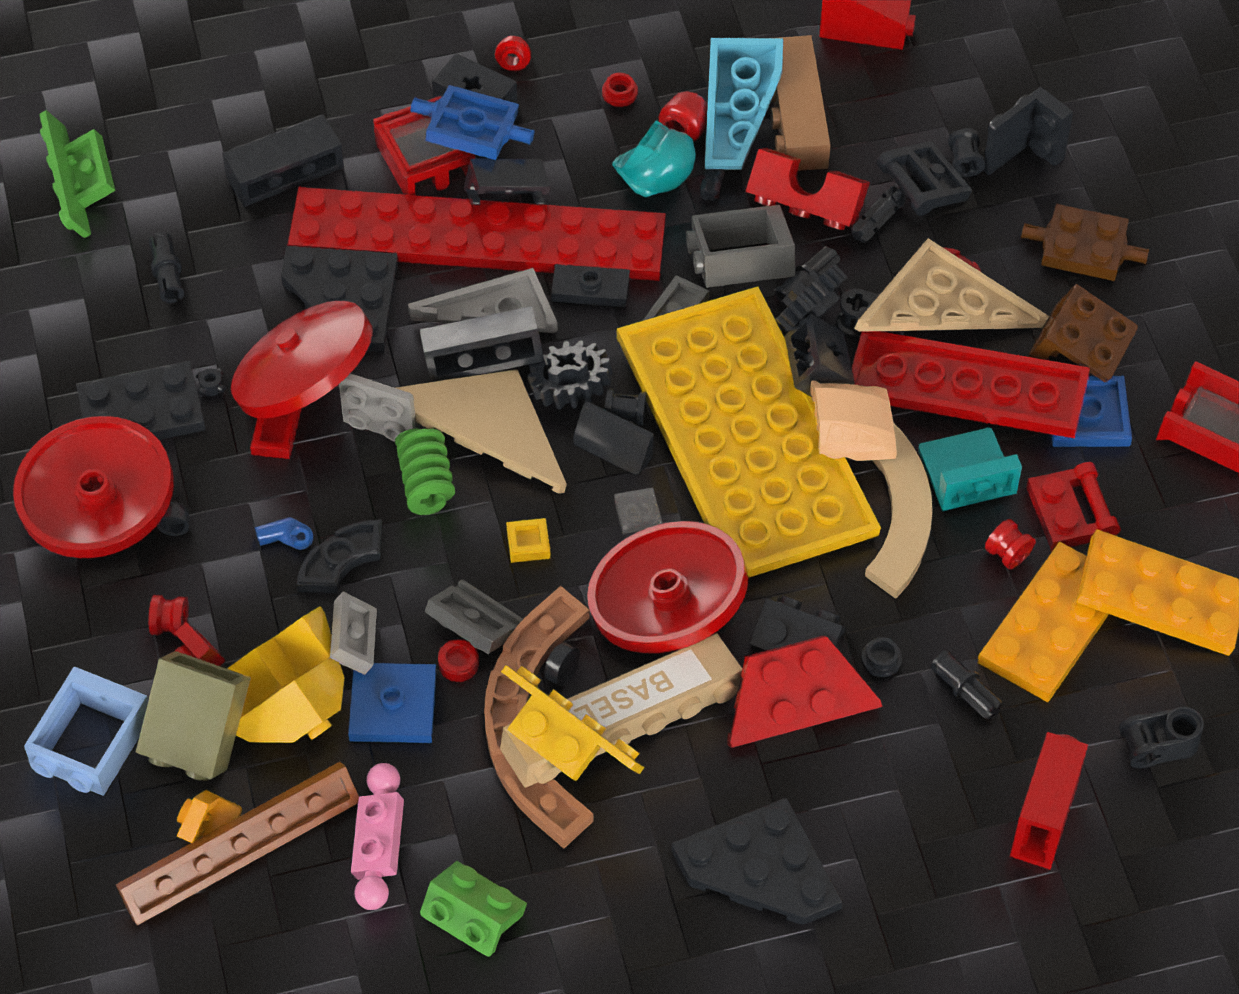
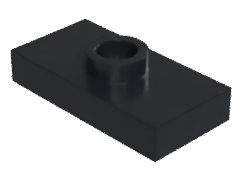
[551,264,630,307]

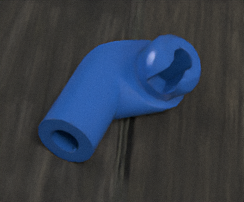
[254,517,313,550]

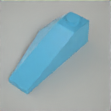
[705,38,783,170]

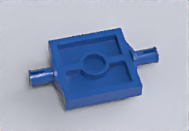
[410,85,535,160]

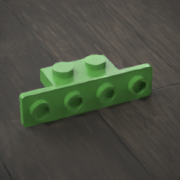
[39,110,115,238]

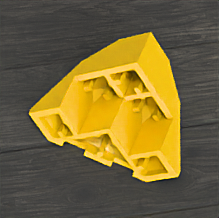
[227,607,344,743]

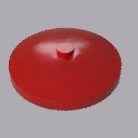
[231,301,373,418]
[13,416,174,558]
[587,521,748,653]

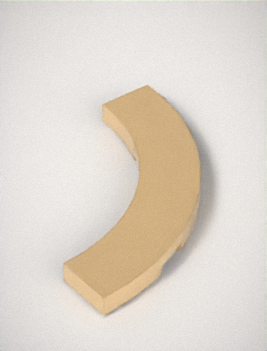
[865,423,932,599]

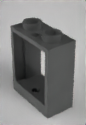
[686,205,795,288]

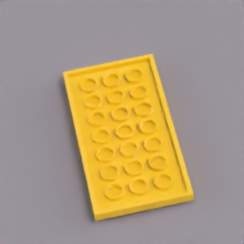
[617,286,881,578]

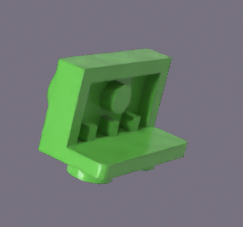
[420,861,527,957]

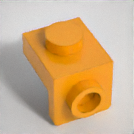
[177,790,242,843]

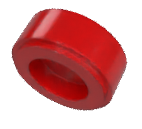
[438,639,479,682]

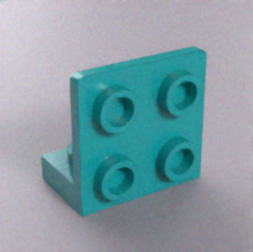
[918,428,1022,511]

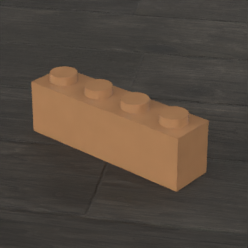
[770,35,830,171]

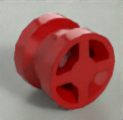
[985,519,1036,570]
[148,595,189,637]

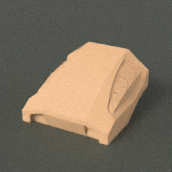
[810,380,897,461]

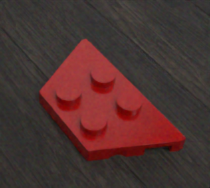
[727,636,882,748]

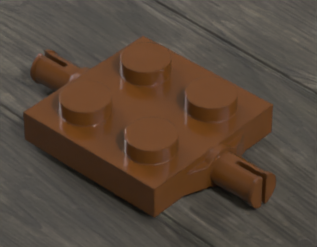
[1021,204,1149,281]

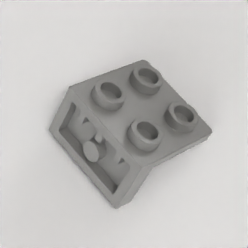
[339,373,424,441]

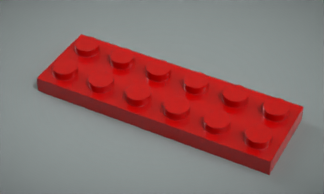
[852,331,1090,438]

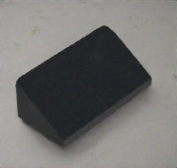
[573,402,653,475]

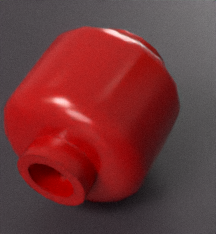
[659,91,708,143]

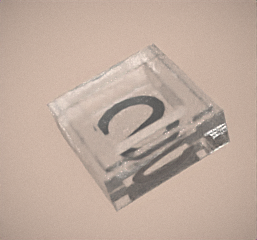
[614,488,662,534]

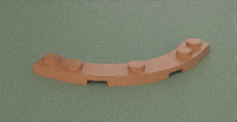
[484,586,593,848]

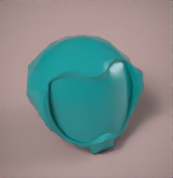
[612,121,696,197]

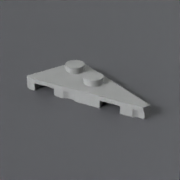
[408,268,558,333]

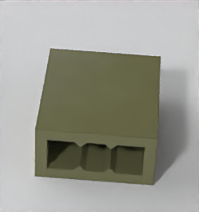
[136,651,251,781]

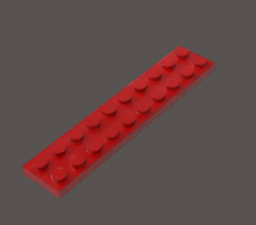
[288,187,666,281]

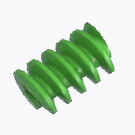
[395,428,455,515]

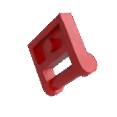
[1026,462,1121,551]

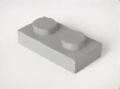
[330,592,377,675]

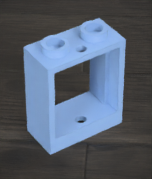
[24,666,148,796]

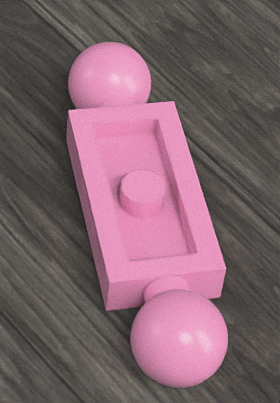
[351,763,404,910]

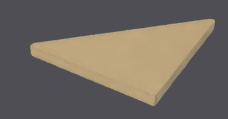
[854,238,1050,332]
[396,369,567,494]

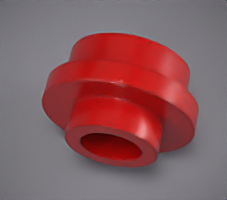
[495,36,531,71]
[602,73,638,107]

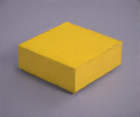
[506,518,550,563]

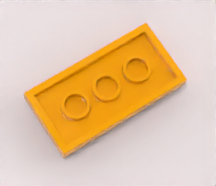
[1076,529,1239,656]
[977,541,1109,702]

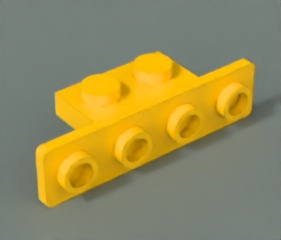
[501,665,645,781]

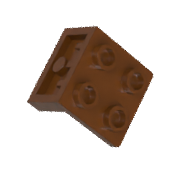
[1027,284,1138,382]

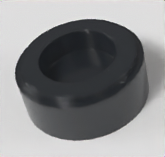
[545,643,580,686]

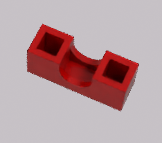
[745,148,870,230]

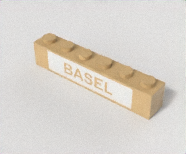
[500,634,742,788]

